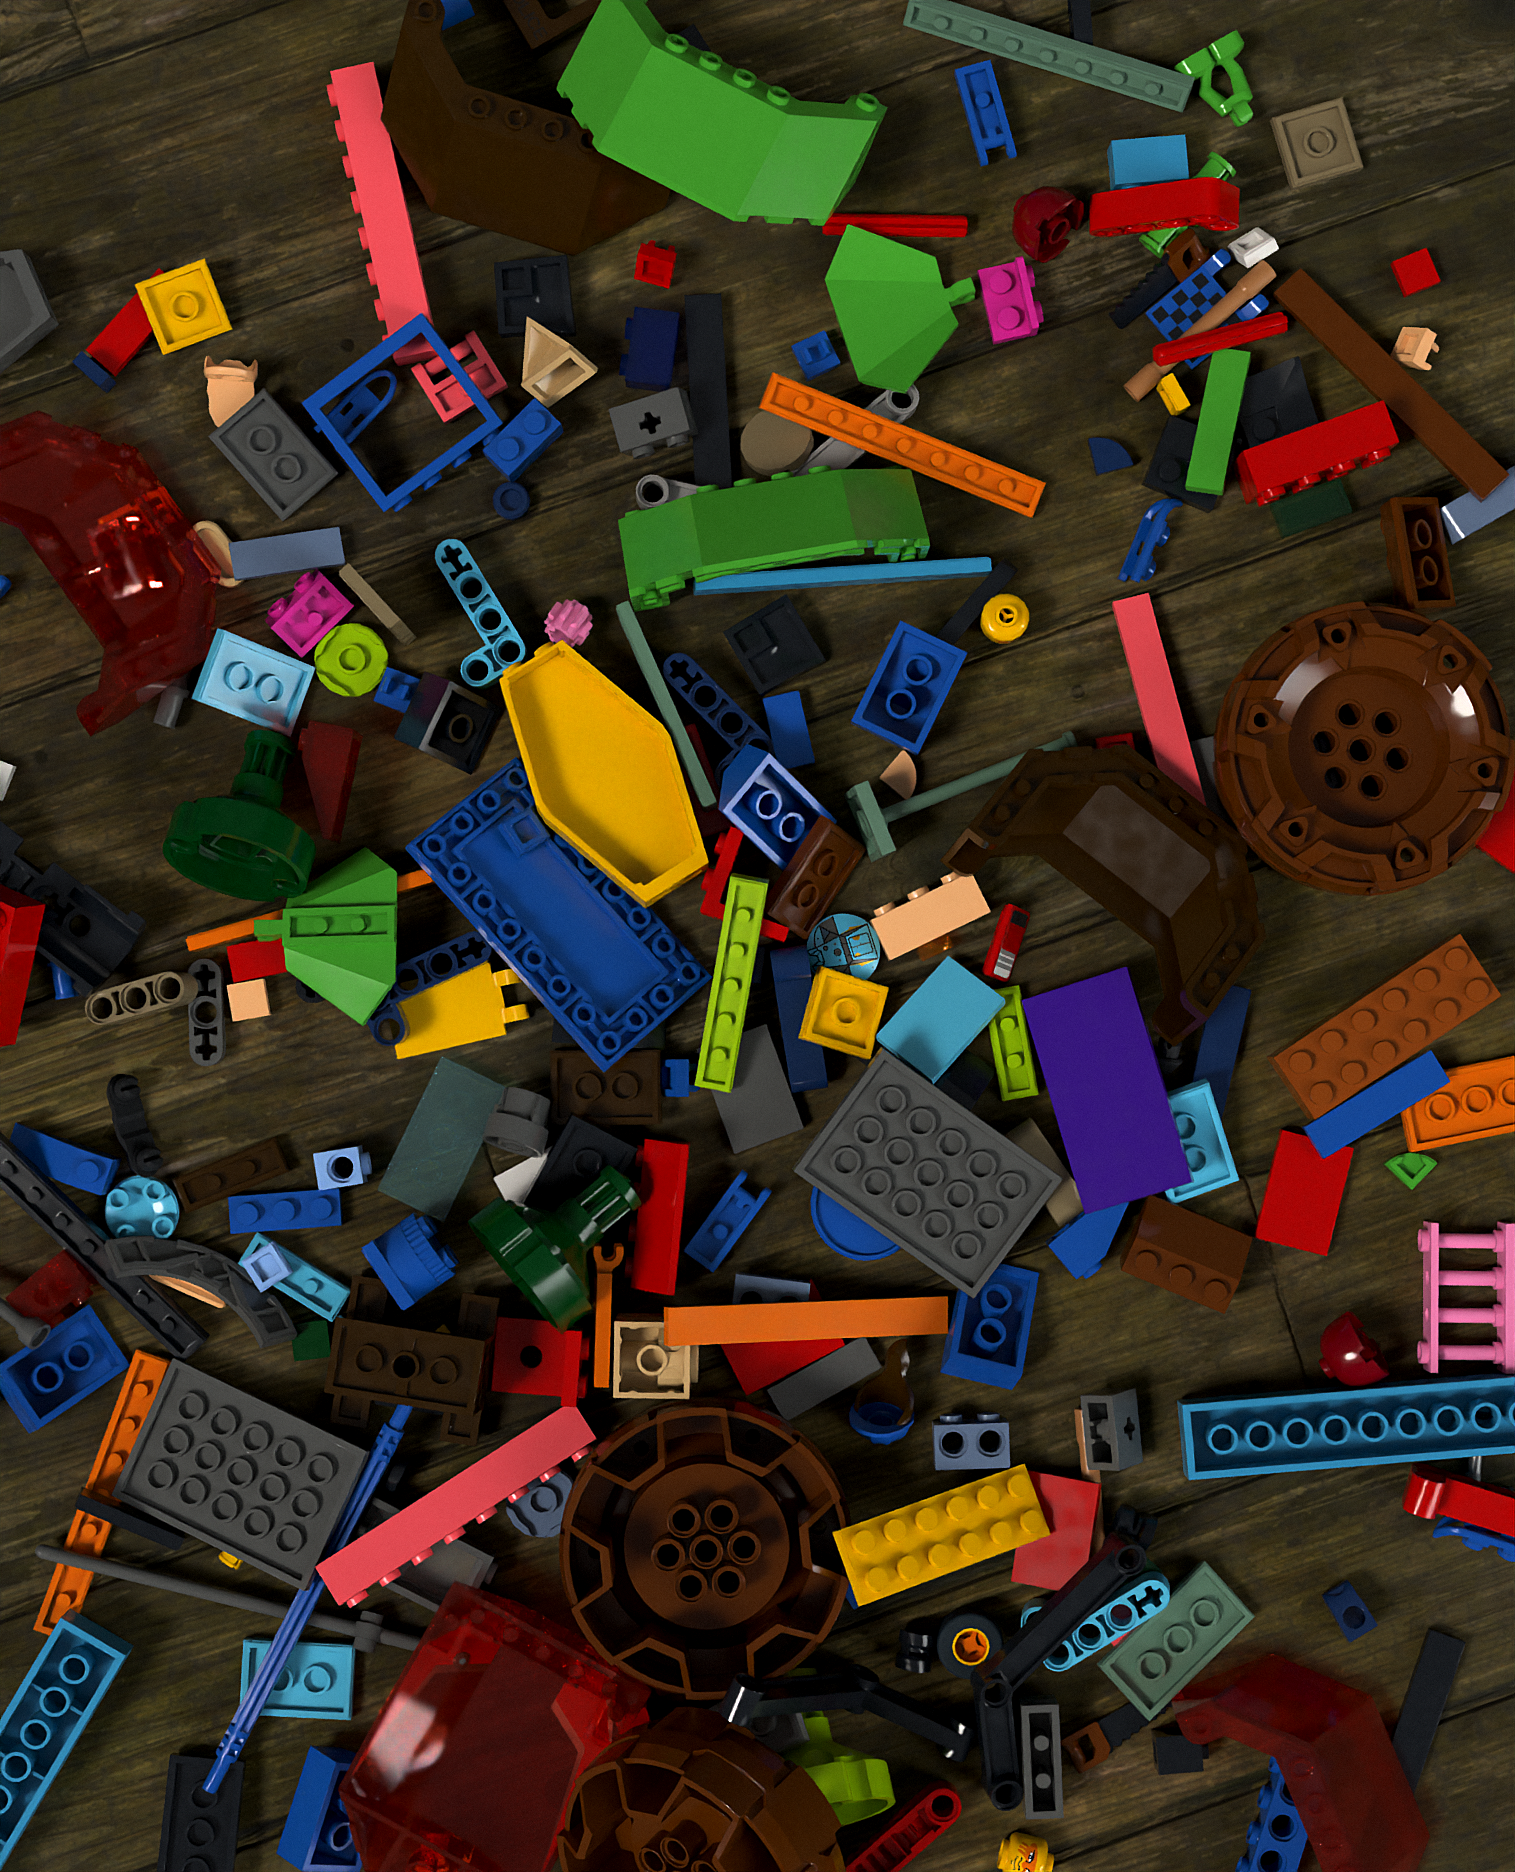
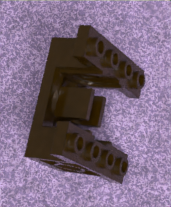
[324,1274,501,1446]

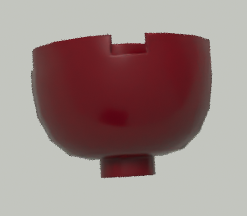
[1012,186,1084,263]
[1319,1310,1389,1388]

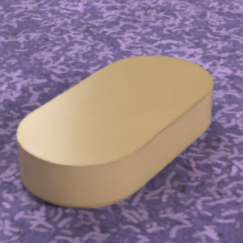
[187,521,245,588]

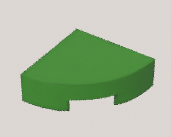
[1383,1152,1437,1190]

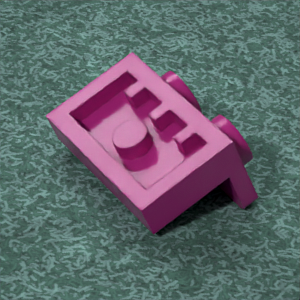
[977,256,1044,345]
[265,569,354,658]

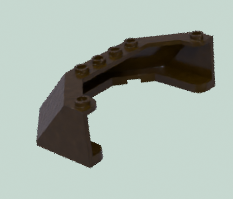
[380,0,671,257]
[940,745,1266,1047]

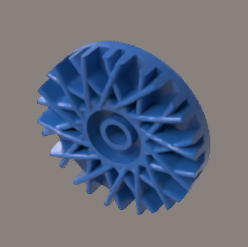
[810,1186,901,1261]

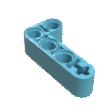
[435,539,528,690]
[1021,1571,1170,1672]

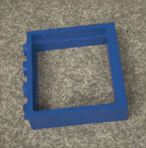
[302,313,504,513]

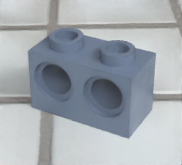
[732,1272,811,1304]
[932,1412,1010,1470]

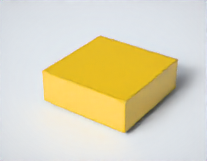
[1156,373,1191,417]

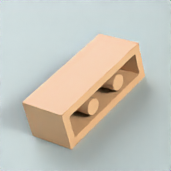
[870,872,991,961]

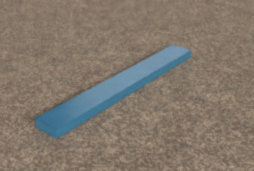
[693,557,992,595]

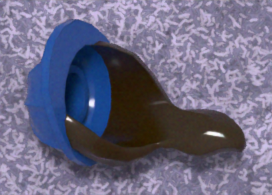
[849,1338,915,1445]

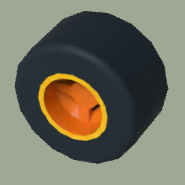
[936,1607,1004,1680]

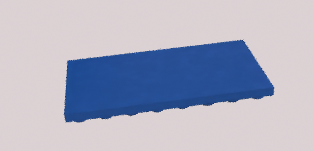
[405,757,712,1072]

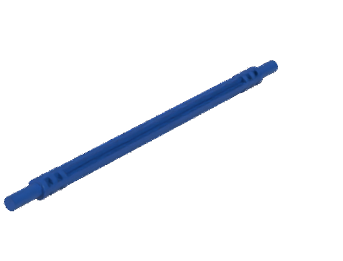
[202,1404,413,1794]

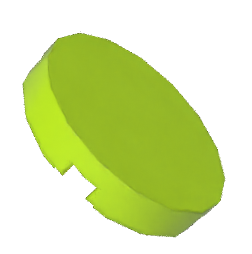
[314,623,388,697]

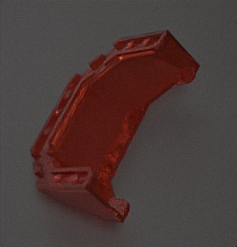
[0,410,221,737]
[1171,1653,1430,1872]

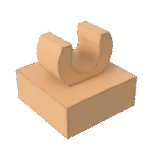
[1390,327,1439,370]

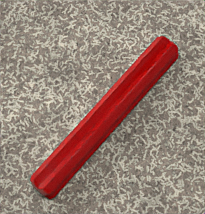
[822,213,968,237]
[1152,312,1288,367]

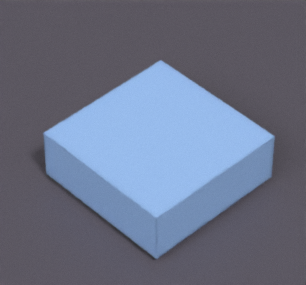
[241,1241,294,1293]

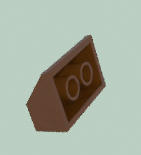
[1380,497,1456,614]
[1120,1195,1253,1314]

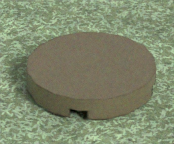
[741,411,814,476]

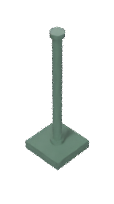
[844,730,1078,863]

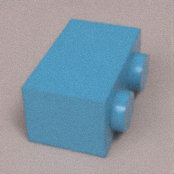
[1107,134,1189,191]

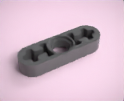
[188,959,226,1066]

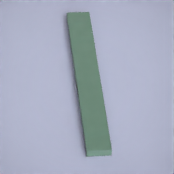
[903,0,1195,113]

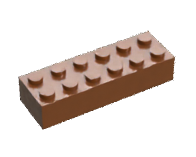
[1267,934,1501,1120]

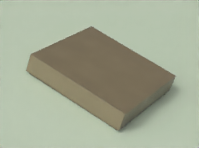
[1270,97,1363,191]

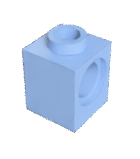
[313,1145,372,1191]

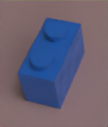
[482,398,564,482]

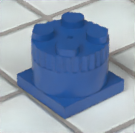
[361,1213,460,1310]

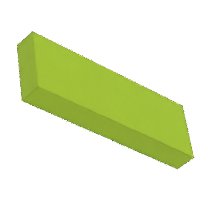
[988,985,1039,1101]

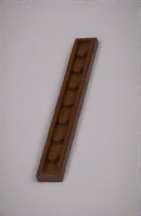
[1273,268,1510,503]

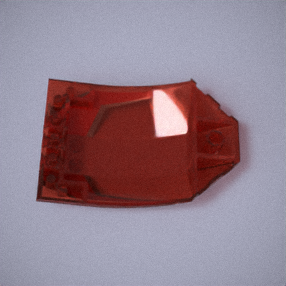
[338,1580,652,1872]

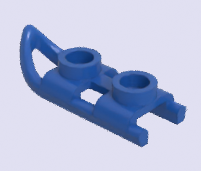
[314,370,397,453]
[1117,499,1183,583]
[1432,1516,1515,1562]

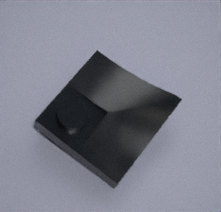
[494,255,577,338]
[1238,356,1319,449]
[1141,415,1243,513]
[723,594,826,697]

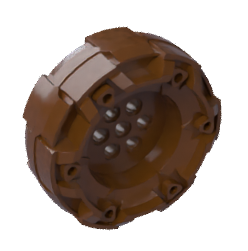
[1212,601,1515,896]
[559,1396,852,1700]
[557,1707,846,1872]

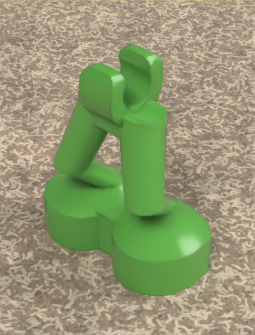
[1174,30,1253,127]

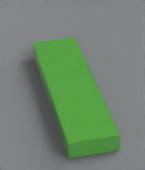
[1185,349,1251,496]

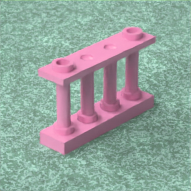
[1417,1221,1515,1374]

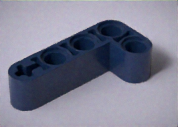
[663,653,774,790]
[367,931,495,1046]
[769,944,828,1093]

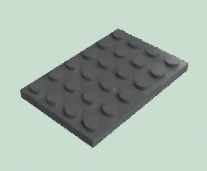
[792,1047,1063,1299]
[111,1358,371,1591]

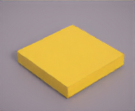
[135,258,232,355]
[798,966,889,1059]

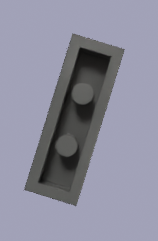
[1018,1695,1064,1820]

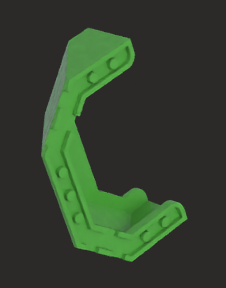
[557,0,888,226]
[618,465,930,612]

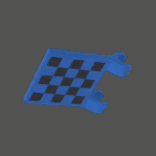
[1145,249,1269,370]

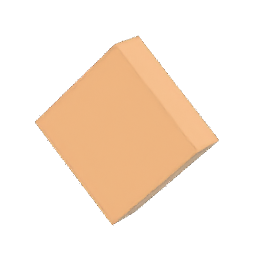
[227,979,271,1022]

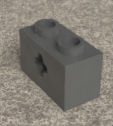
[609,387,698,459]
[1080,1388,1143,1471]

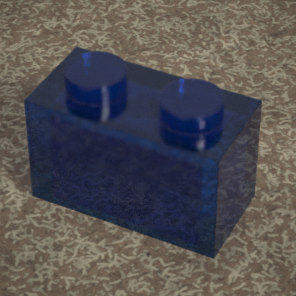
[619,307,680,392]

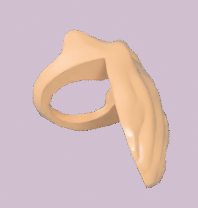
[204,356,258,427]

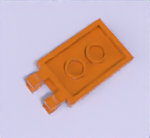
[591,1242,624,1388]

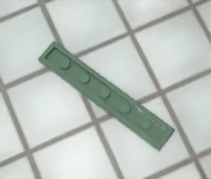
[616,601,718,813]

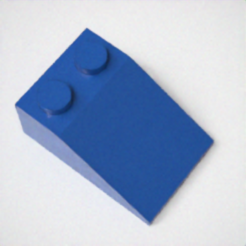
[850,620,967,756]
[940,1263,1039,1390]
[0,1305,130,1434]

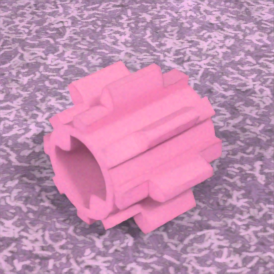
[544,599,593,648]

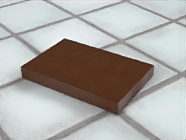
[764,815,866,940]

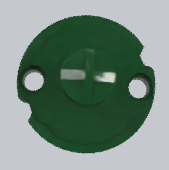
[162,730,316,902]
[468,1165,642,1334]

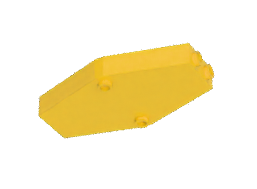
[499,640,709,909]

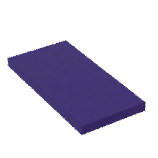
[1021,966,1194,1214]

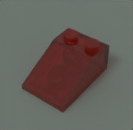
[298,720,363,844]

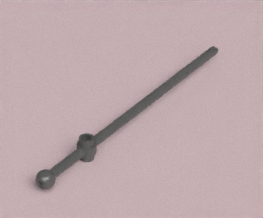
[35,1544,470,1668]

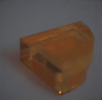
[915,934,954,962]

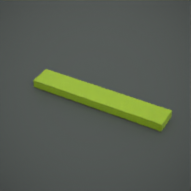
[695,873,769,1093]

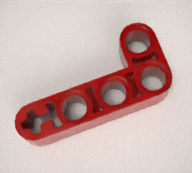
[1089,177,1240,237]
[1402,1463,1515,1537]

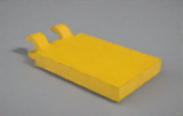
[389,962,530,1059]

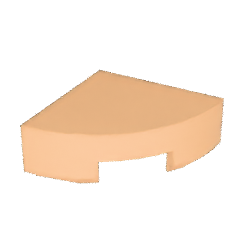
[879,749,916,800]

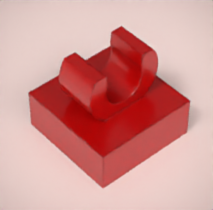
[634,240,677,289]

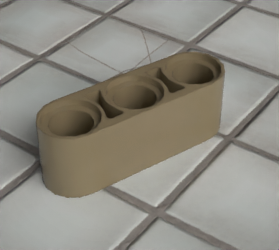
[85,972,198,1025]
[1004,1118,1084,1227]

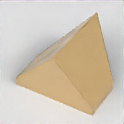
[521,316,598,408]

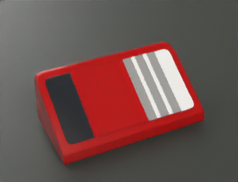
[981,903,1030,982]

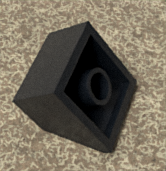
[394,671,502,775]

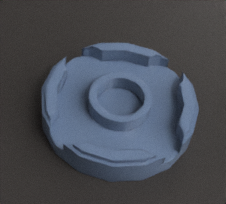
[506,1466,574,1538]

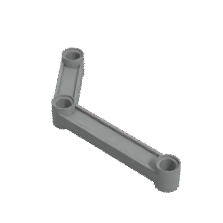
[636,385,919,510]

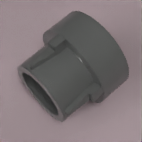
[482,1087,551,1158]

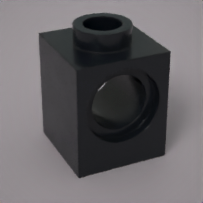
[1151,1725,1209,1775]

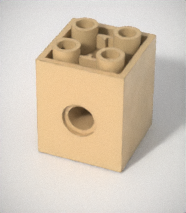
[613,1313,699,1399]

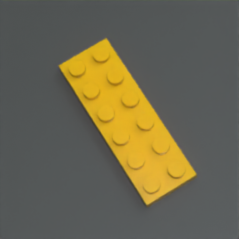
[832,1463,1051,1607]

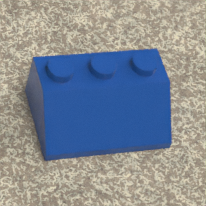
[718,744,837,872]
[276,1746,393,1872]

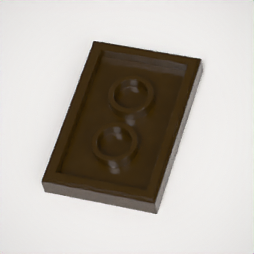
[550,1050,663,1125]

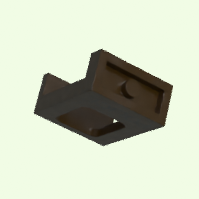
[499,0,602,61]

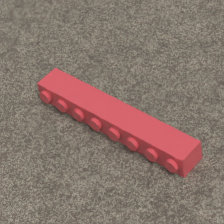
[326,62,439,366]
[315,1406,597,1608]

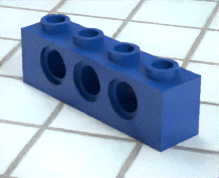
[1235,1741,1331,1872]

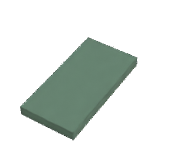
[1097,1560,1255,1721]

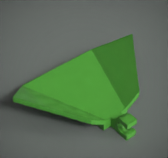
[825,224,976,394]
[254,847,398,1026]

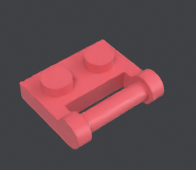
[411,330,508,425]

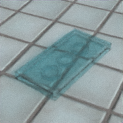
[377,1056,507,1222]

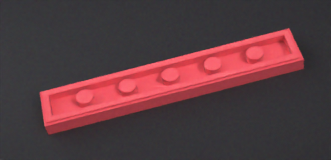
[1112,593,1206,806]

